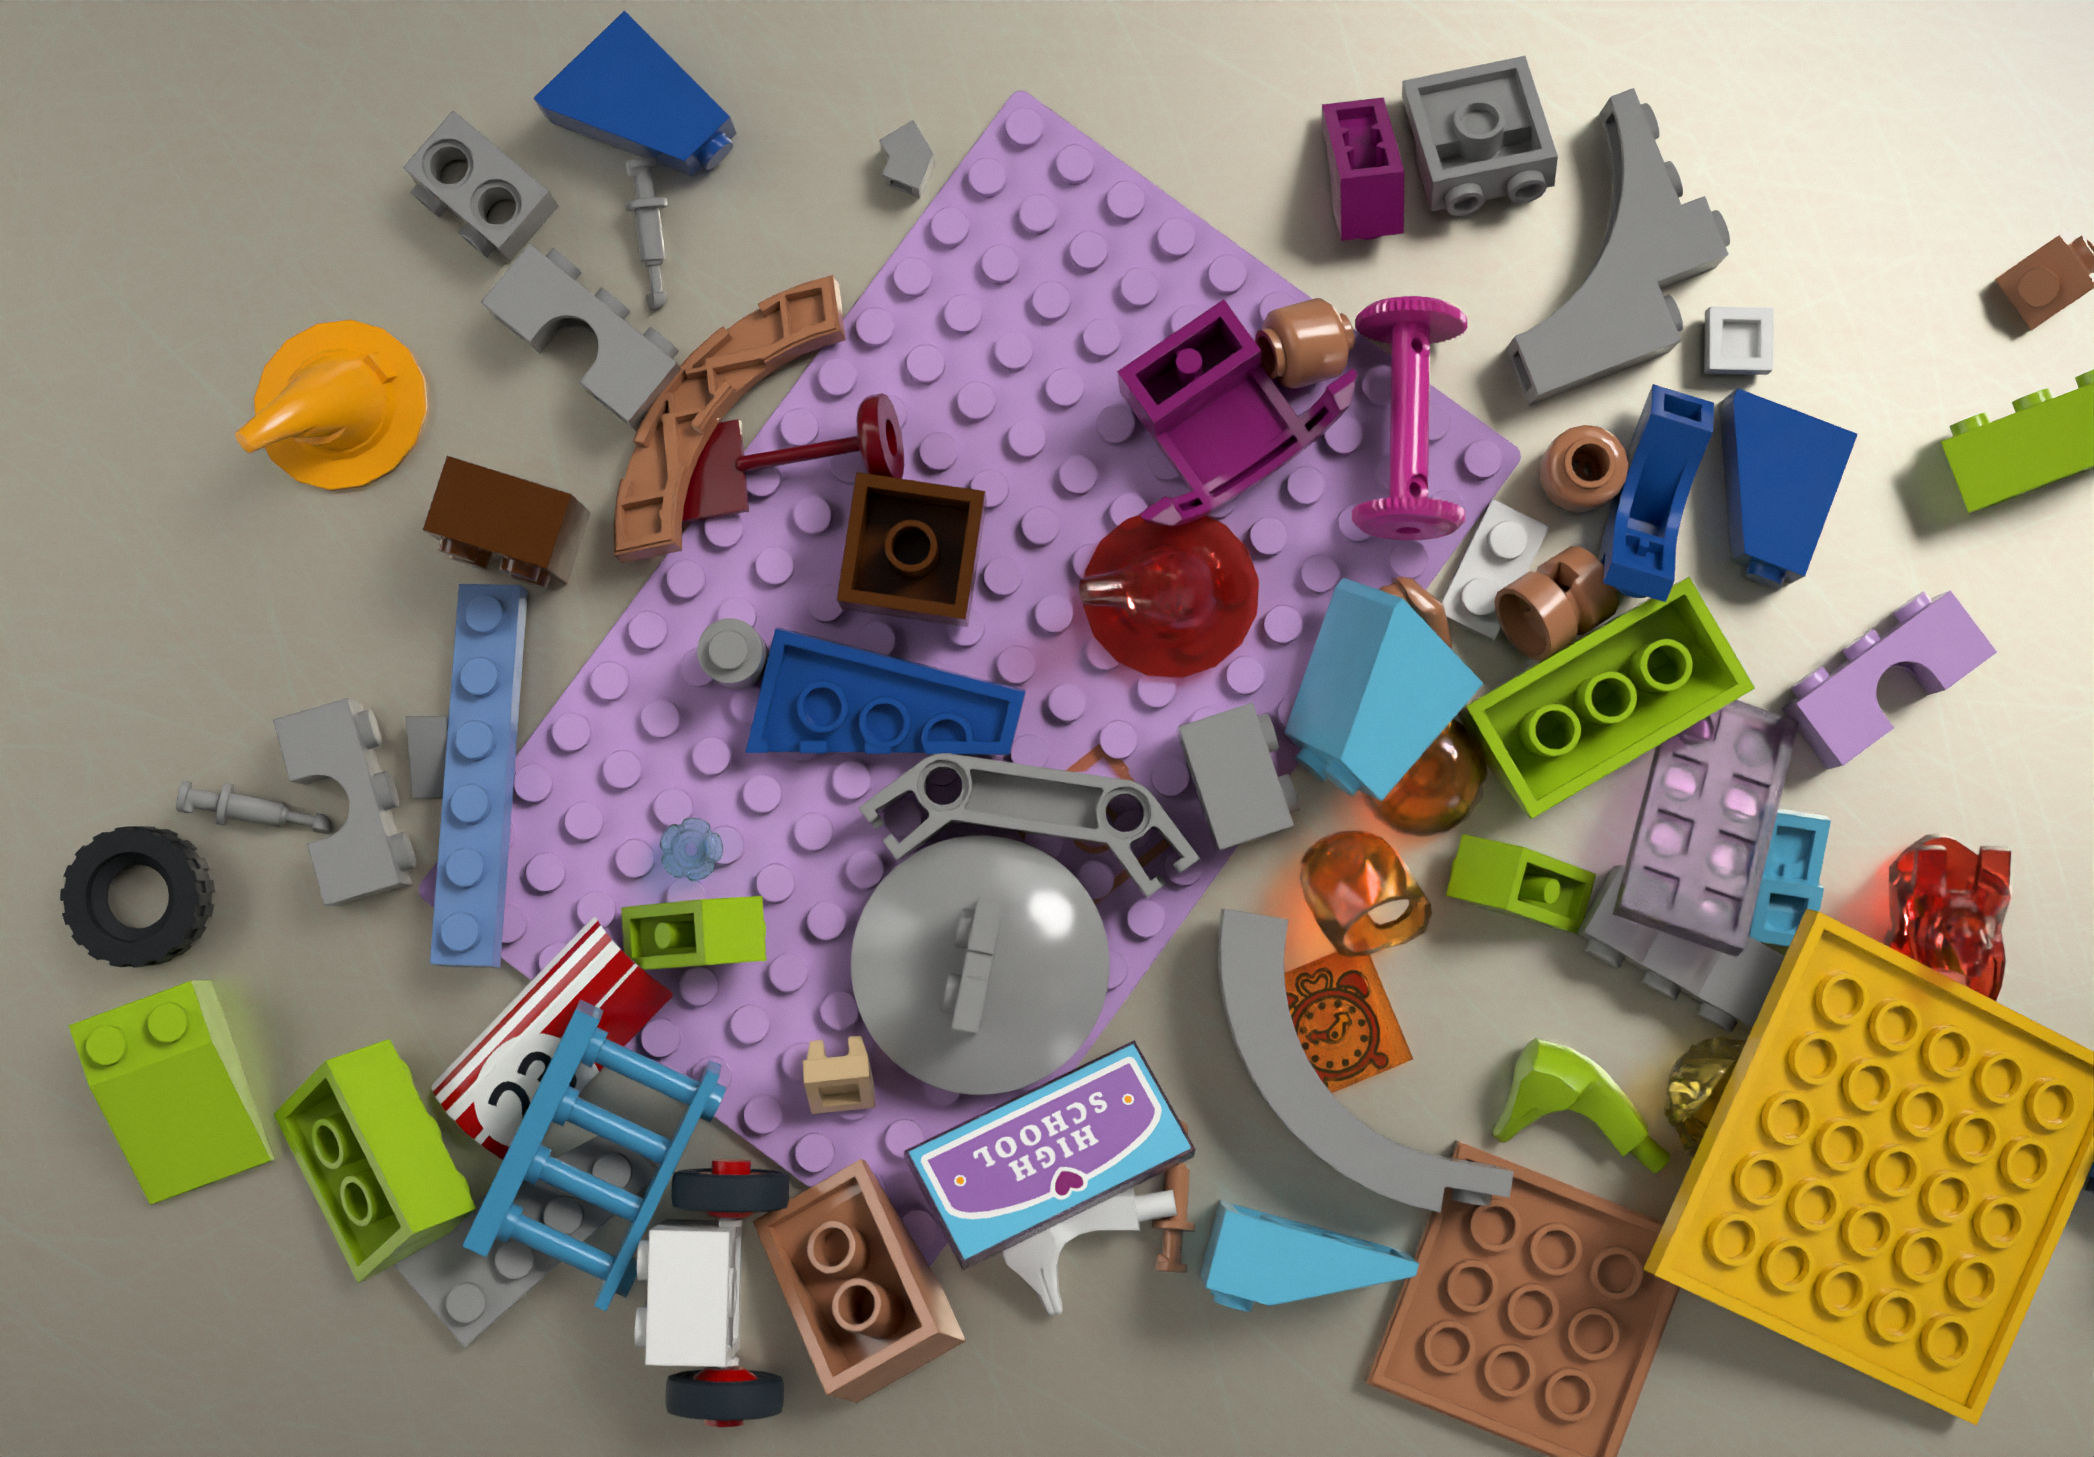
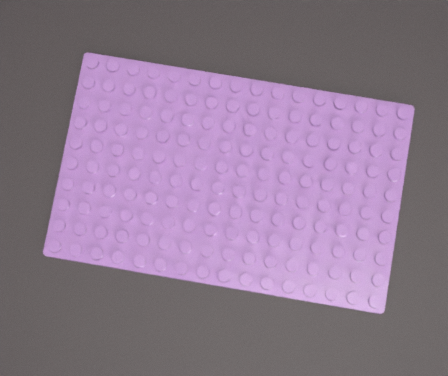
[419,91,1521,1266]

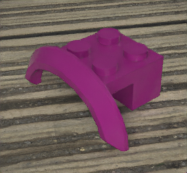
[1117,299,1357,526]

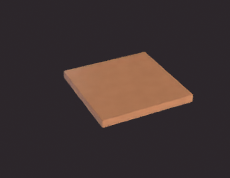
[1364,1140,1680,1457]

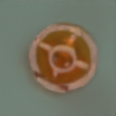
[1361,718,1487,837]

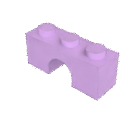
[1781,590,1997,769]

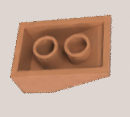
[753,1159,966,1403]

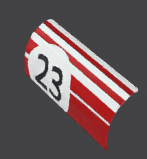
[431,917,673,1160]

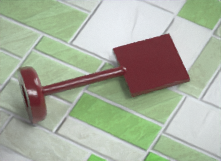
[682,393,904,523]

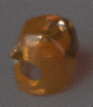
[1300,830,1432,957]

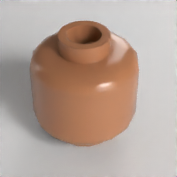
[1255,298,1355,389]
[1539,425,1629,513]

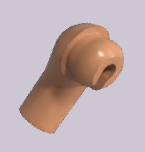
[1379,576,1452,649]

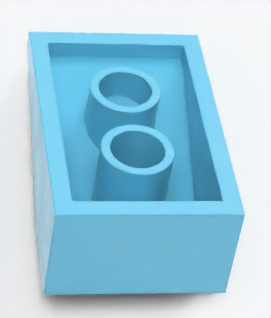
[1199,1200,1419,1312]

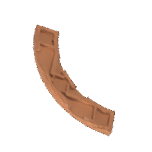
[613,275,846,563]

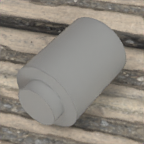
[697,618,769,690]

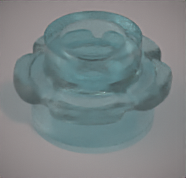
[660,818,723,881]

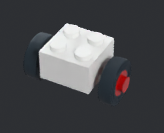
[635,1159,790,1427]

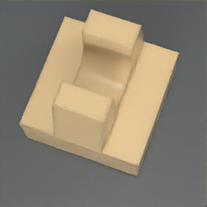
[803,1036,876,1114]

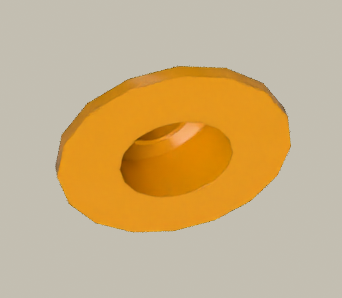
[235,320,428,491]

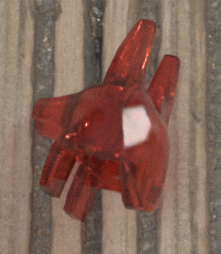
[1883,833,2012,1001]

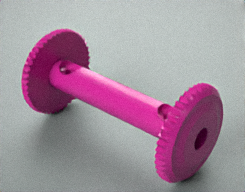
[1352,296,1467,540]

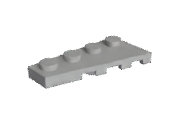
[393,1136,657,1347]

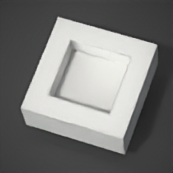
[1705,306,1773,375]

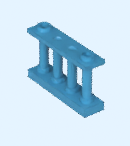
[462,1000,727,1311]

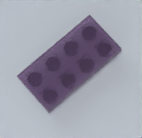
[1613,700,1799,957]

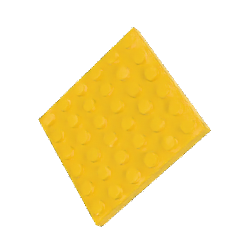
[1643,909,2094,1426]

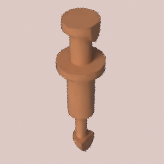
[1152,1118,1195,1273]

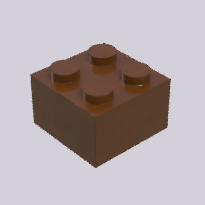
[423,456,591,589]
[837,472,987,627]

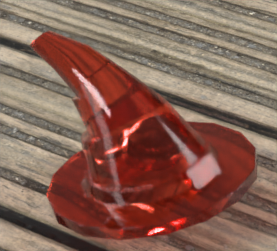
[1078,515,1259,678]

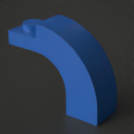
[1599,384,1714,602]

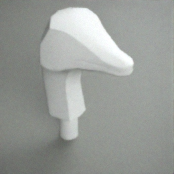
[997,1186,1177,1316]

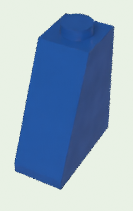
[533,10,737,176]
[1720,388,1858,588]

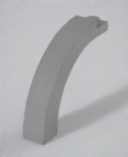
[1218,909,1514,1213]

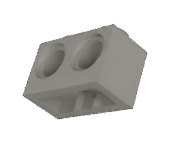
[403,110,559,262]

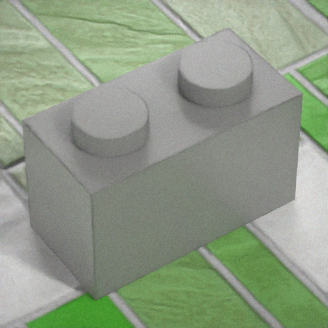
[1176,702,1300,852]

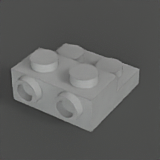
[1402,56,1558,216]

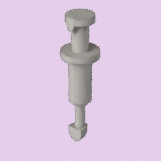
[625,158,668,310]
[176,781,330,834]

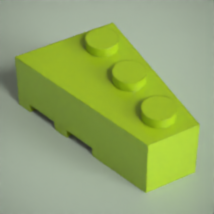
[1941,369,2094,514]

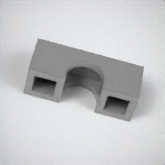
[481,243,681,432]
[273,698,416,906]

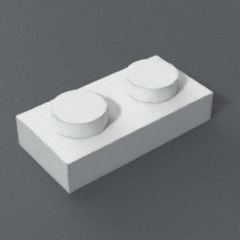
[1441,499,1550,642]

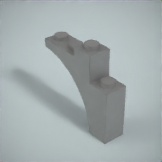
[1506,88,1730,406]

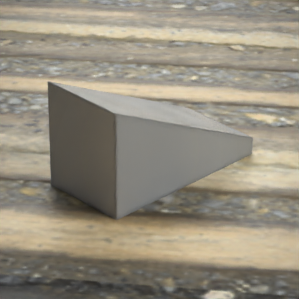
[405,716,449,799]

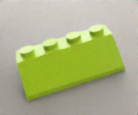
[1457,577,1756,819]

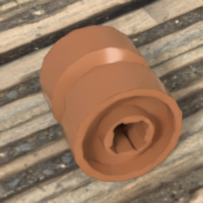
[1494,546,1618,661]

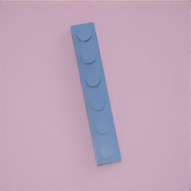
[430,584,528,968]

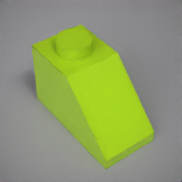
[1446,834,1596,935]
[621,896,767,970]

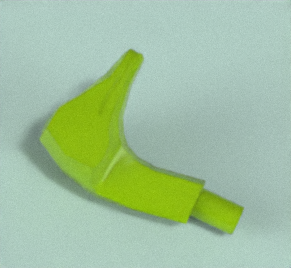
[1492,1038,1670,1173]

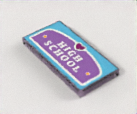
[904,1040,1196,1271]

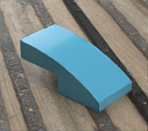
[1746,806,1831,946]

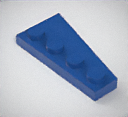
[745,627,1026,755]

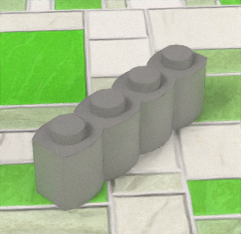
[1577,865,1784,1033]

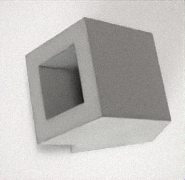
[879,120,935,198]

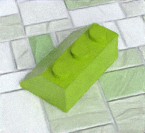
[274,1039,477,1283]

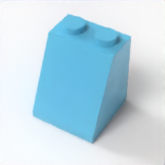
[1284,578,1484,801]

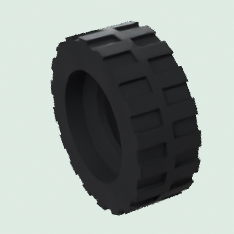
[60,826,215,968]

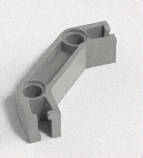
[858,753,1200,898]

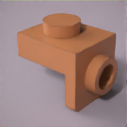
[1995,229,2094,331]

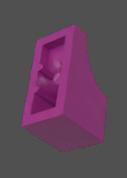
[1321,97,1404,241]

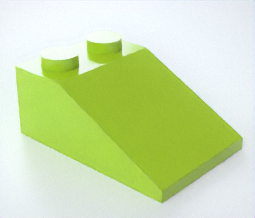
[68,980,274,1205]

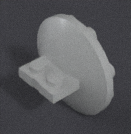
[851,835,1110,1095]

